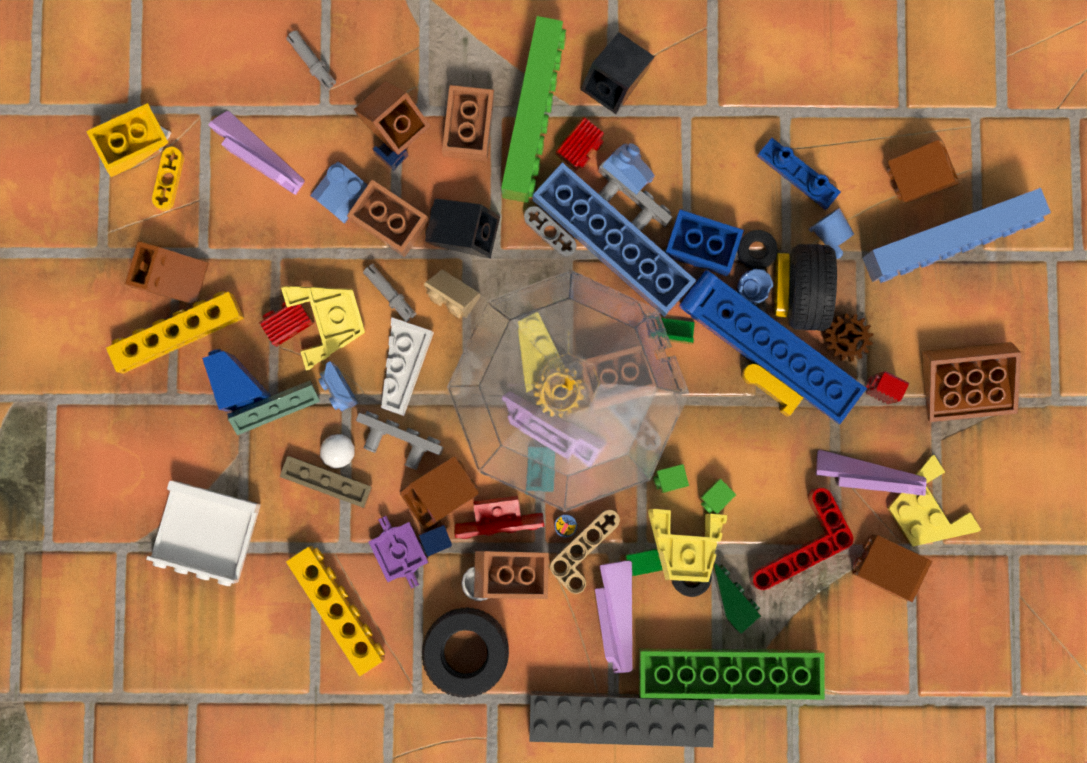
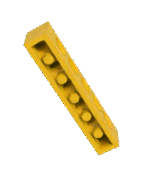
[106,291,244,374]
[286,546,385,677]

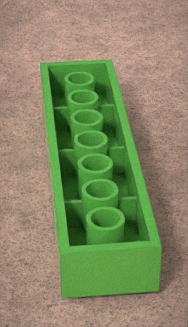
[501,16,566,203]
[639,648,825,700]

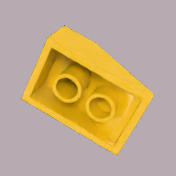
[86,103,168,177]

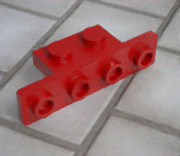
[454,496,544,539]

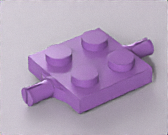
[369,516,429,589]

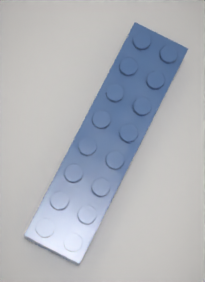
[533,162,696,317]
[863,188,1051,283]

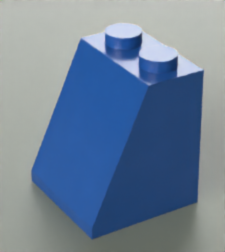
[202,349,271,412]

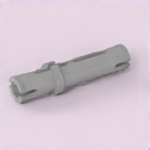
[286,31,336,90]
[363,264,417,322]

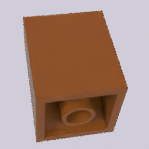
[353,81,431,155]
[886,140,960,203]
[400,456,479,531]
[853,534,933,603]

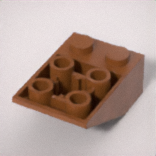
[125,241,209,304]

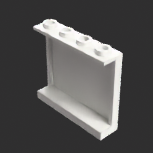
[146,481,261,586]

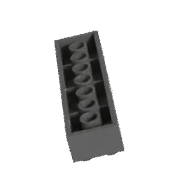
[529,691,714,748]

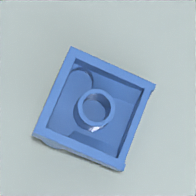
[602,143,655,195]
[310,162,368,224]
[318,361,359,411]

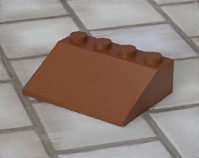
[923,342,1021,422]

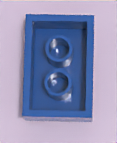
[665,210,744,276]

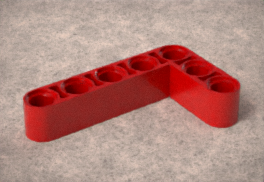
[750,488,854,590]

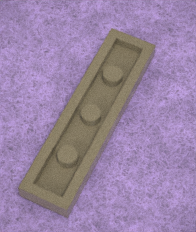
[280,456,372,508]

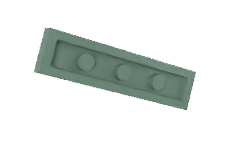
[227,380,320,435]

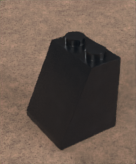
[581,32,655,114]
[425,198,500,259]

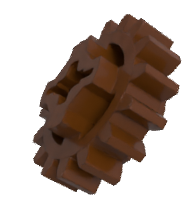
[824,313,874,362]

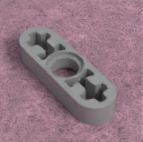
[524,206,576,258]

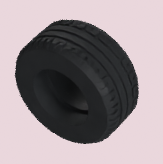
[787,244,837,331]
[421,607,509,698]

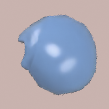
[737,269,773,304]

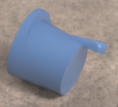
[809,208,854,259]

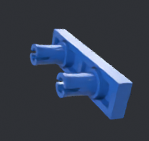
[757,138,841,210]

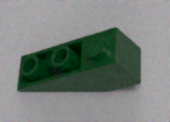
[712,563,761,634]

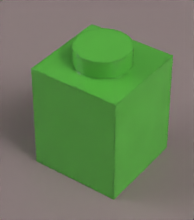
[653,464,689,493]
[699,479,736,514]

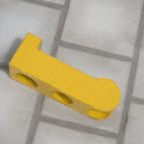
[742,364,803,417]

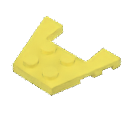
[281,286,365,370]
[887,455,981,546]
[648,509,727,582]

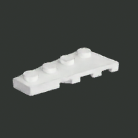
[381,317,434,416]

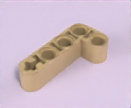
[550,510,620,594]

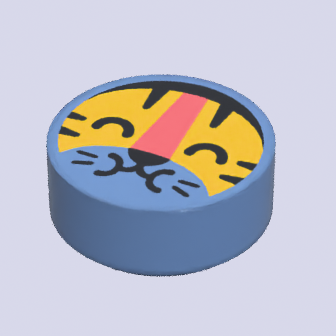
[555,515,577,537]

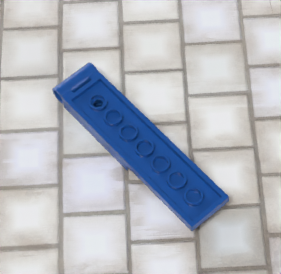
[679,270,867,424]

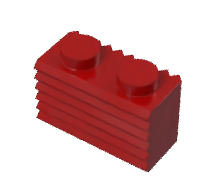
[556,117,604,171]
[259,302,314,347]
[865,371,909,405]

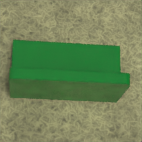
[648,316,695,345]
[624,548,663,576]

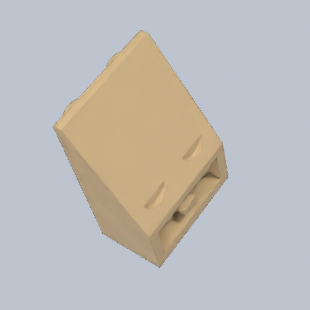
[424,270,481,318]

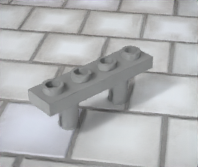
[598,161,673,231]
[356,411,444,470]

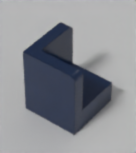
[372,143,408,171]
[419,525,452,557]

